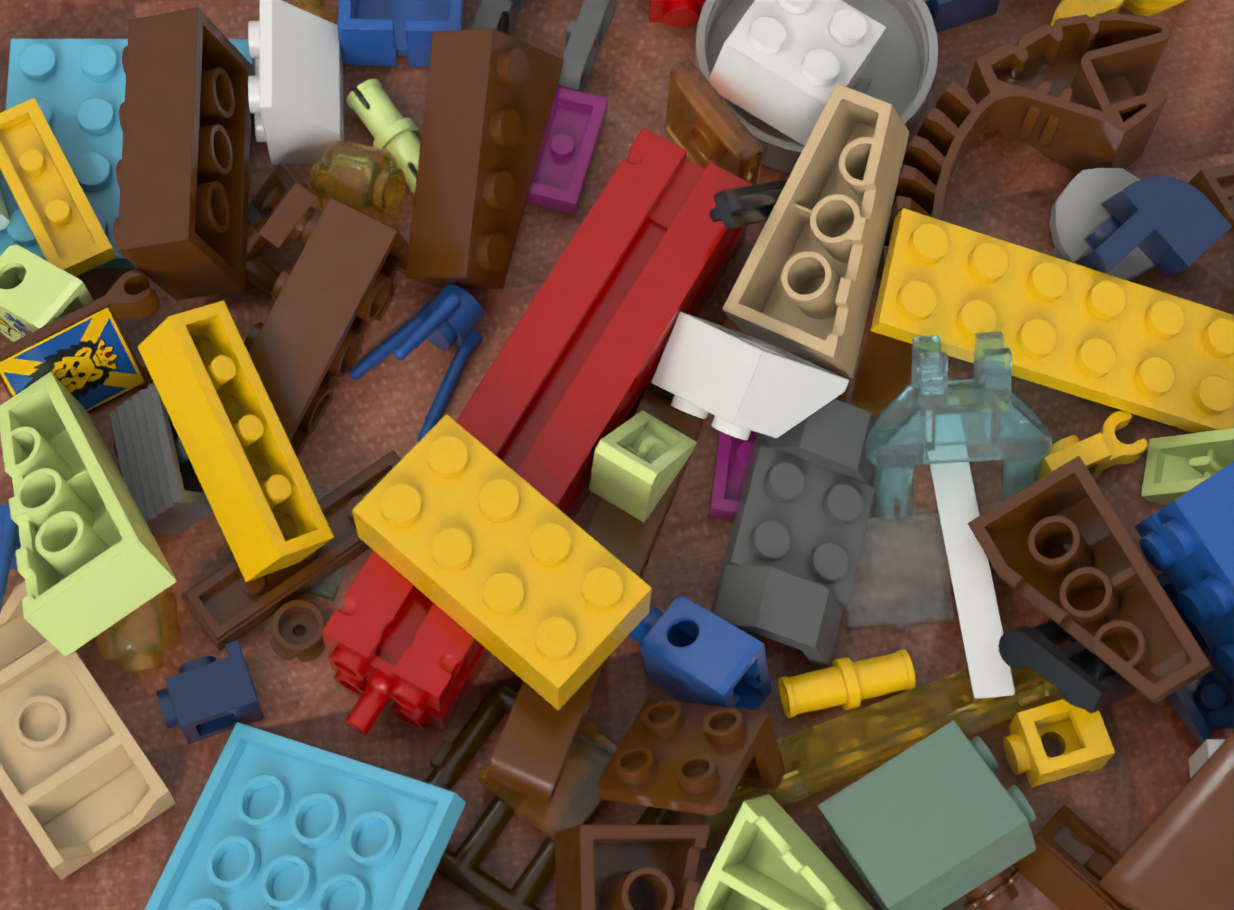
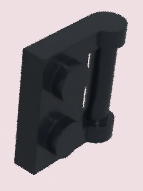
[998,620,1138,714]

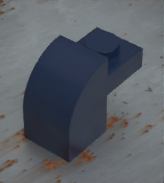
[1074,176,1232,278]

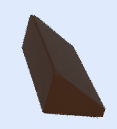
[1013,805,1131,910]

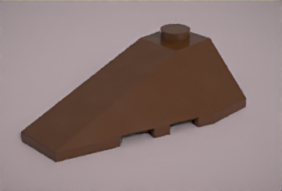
[967,456,1213,704]

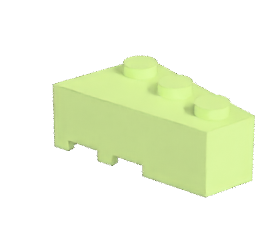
[694,794,874,910]

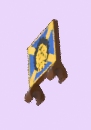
[0,269,160,413]

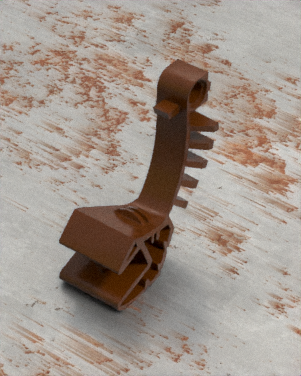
[876,14,1171,302]

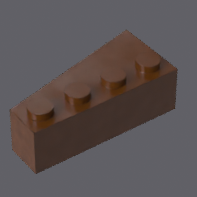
[244,197,409,457]
[555,825,710,910]

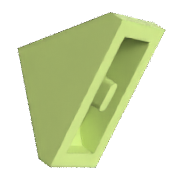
[589,410,697,523]
[1141,428,1234,505]

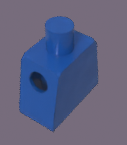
[628,596,772,711]

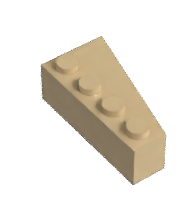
[722,83,909,379]

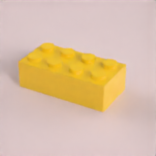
[352,414,652,711]

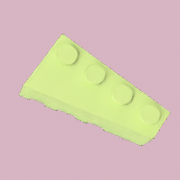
[0,371,177,657]

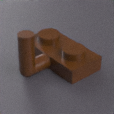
[246,162,316,297]

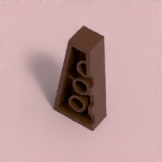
[406,28,564,289]

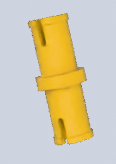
[777,649,916,718]

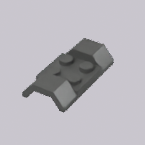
[711,399,884,669]

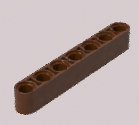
[486,389,704,805]

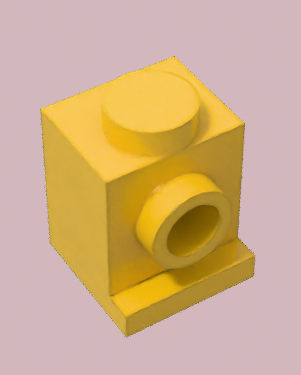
[1003,699,1115,788]

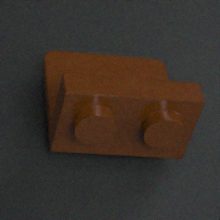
[597,697,786,815]

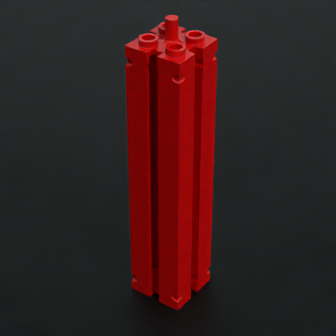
[321,128,753,736]

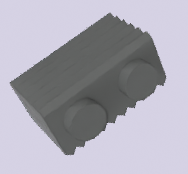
[109,383,213,536]

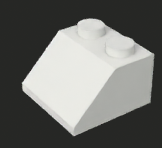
[651,311,849,441]

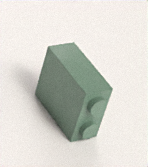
[817,720,1037,910]

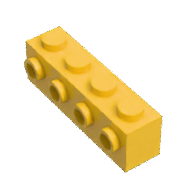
[137,300,334,582]

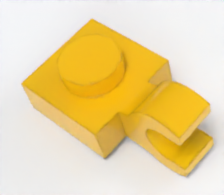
[1033,410,1148,482]

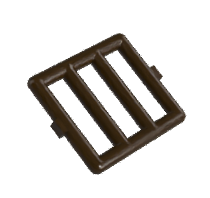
[424,681,676,910]

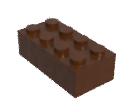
[113,7,253,301]

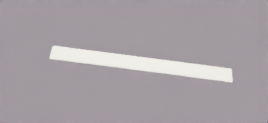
[919,401,1015,699]

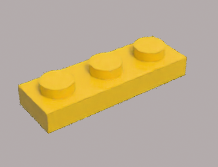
[0,97,116,277]

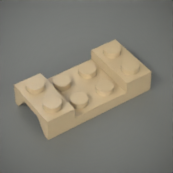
[0,581,176,880]

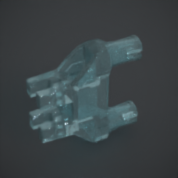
[865,332,1053,520]

